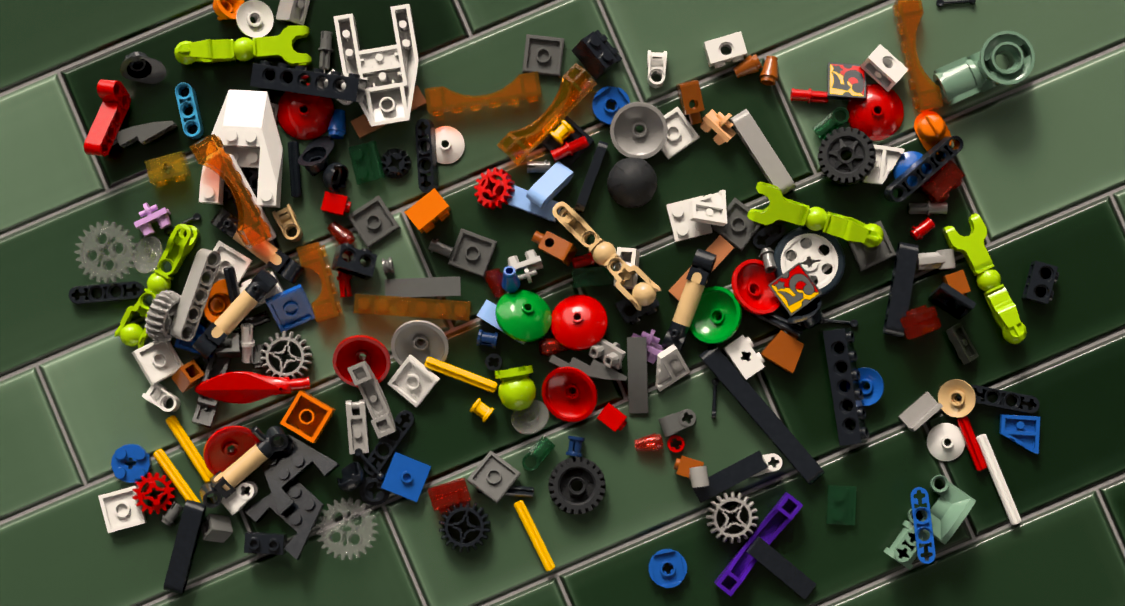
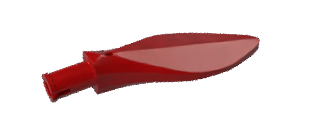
[194,371,310,404]

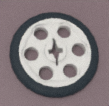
[773,226,845,298]

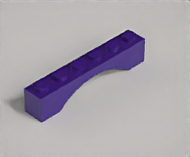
[714,492,803,596]

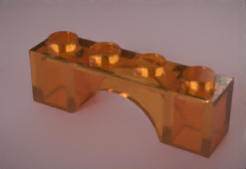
[297,242,342,323]

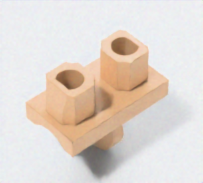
[700,109,736,145]

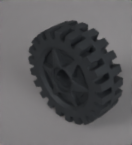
[818,127,876,185]
[548,457,606,514]

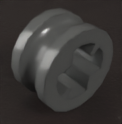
[382,257,395,275]

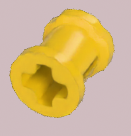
[550,120,575,145]
[469,398,494,423]

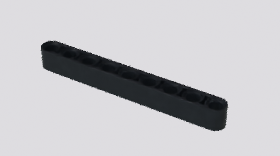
[699,344,825,486]

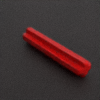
[957,416,987,471]

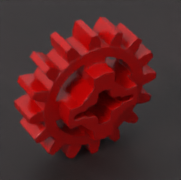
[474,167,515,210]
[132,472,175,514]

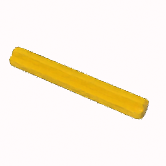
[424,357,497,393]
[165,415,214,483]
[153,449,201,503]
[514,500,555,572]

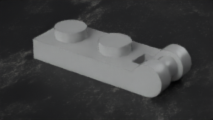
[346,399,370,454]

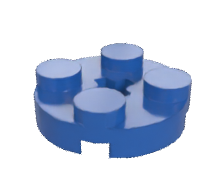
[592,86,630,125]
[111,444,151,483]
[648,549,687,588]

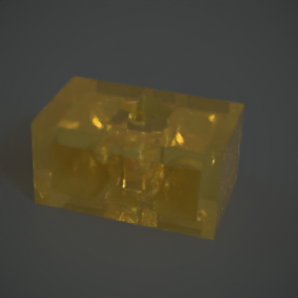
[145,151,191,187]

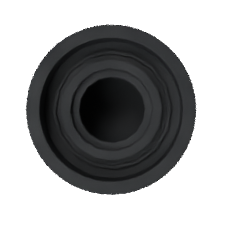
[607,158,657,208]

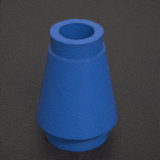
[327,109,346,139]
[501,266,520,293]

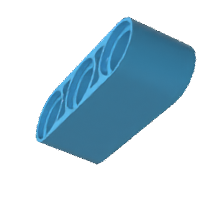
[175,83,204,139]

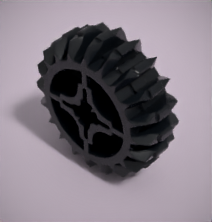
[439,500,491,553]

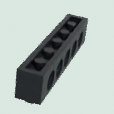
[250,60,366,103]
[823,328,869,446]

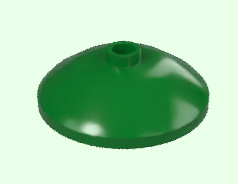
[690,286,742,344]
[495,289,552,342]

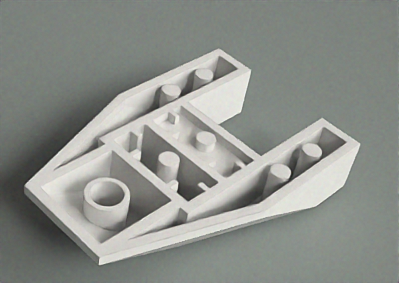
[334,4,419,127]
[199,90,283,208]

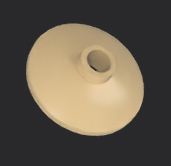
[938,379,976,418]

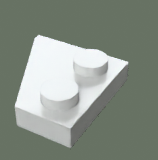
[862,145,905,185]
[655,344,690,392]

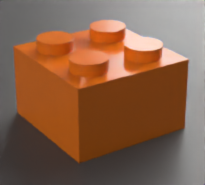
[404,188,451,234]
[280,390,335,443]

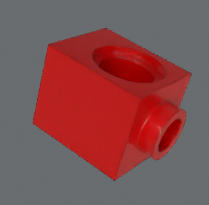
[321,191,352,217]
[597,403,627,432]

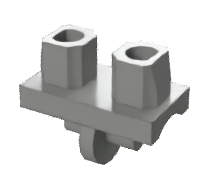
[508,249,543,283]
[589,338,626,370]

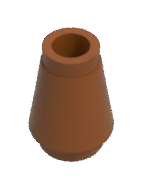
[733,54,763,78]
[759,56,778,86]

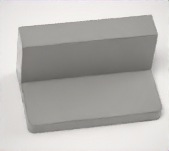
[276,0,310,25]
[898,392,943,431]

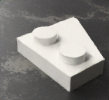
[689,190,727,226]

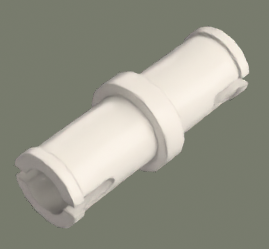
[240,323,255,363]

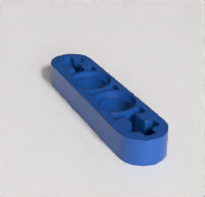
[910,487,936,564]

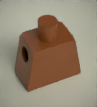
[676,80,705,125]
[532,231,578,266]
[760,331,804,373]

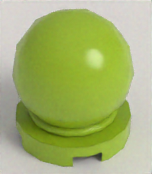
[494,365,536,411]

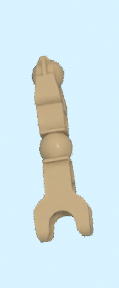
[552,202,661,311]

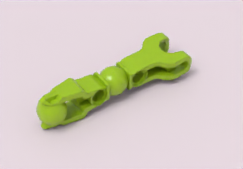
[174,25,312,67]
[747,182,884,248]
[943,213,1027,344]
[115,224,199,349]

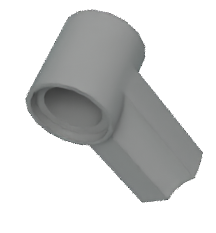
[916,249,956,270]
[689,466,709,488]

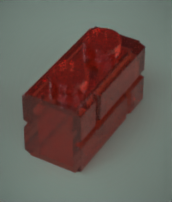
[919,160,965,203]
[900,305,941,340]
[427,477,472,513]

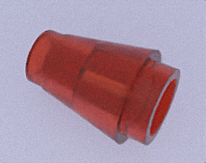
[327,221,356,245]
[484,268,505,298]
[539,338,568,357]
[634,432,663,451]

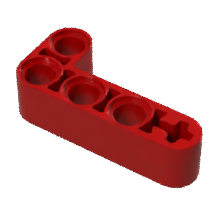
[84,79,131,156]

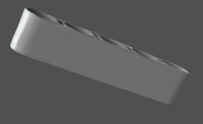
[729,109,796,196]
[170,248,221,342]

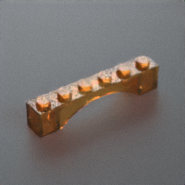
[892,0,944,113]
[497,63,597,166]
[424,72,542,116]
[189,134,271,248]
[354,294,472,322]

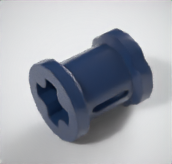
[476,329,499,349]
[565,436,585,457]

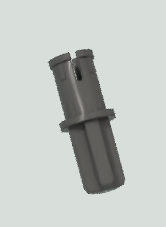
[318,31,333,70]
[908,201,948,216]

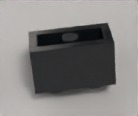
[572,30,622,80]

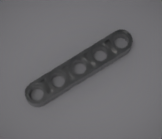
[884,136,964,202]
[883,242,919,337]
[163,499,206,595]

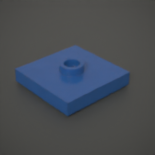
[265,284,317,333]
[381,452,431,502]

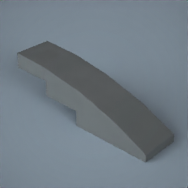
[112,121,178,148]
[385,277,461,299]
[627,337,648,413]
[192,351,231,428]
[549,355,628,381]

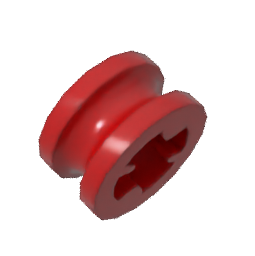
[667,435,685,453]

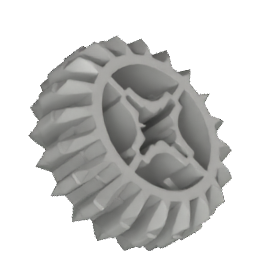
[145,290,181,342]
[260,331,313,379]
[706,491,758,544]

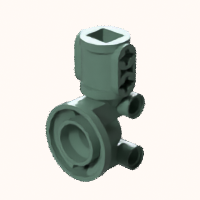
[933,31,1035,106]
[884,475,976,571]

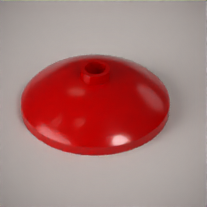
[277,83,335,140]
[846,84,904,141]
[732,259,781,315]
[551,295,608,350]
[333,335,391,387]
[542,367,598,422]
[203,426,259,475]

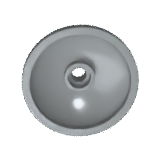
[610,102,668,159]
[391,320,449,371]

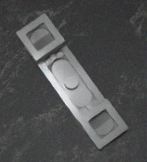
[347,361,396,439]

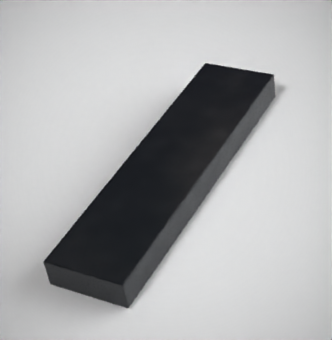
[693,450,768,503]
[746,537,817,599]

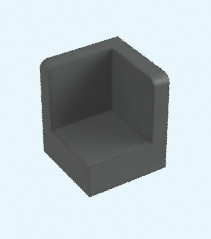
[216,333,241,358]
[201,513,233,543]

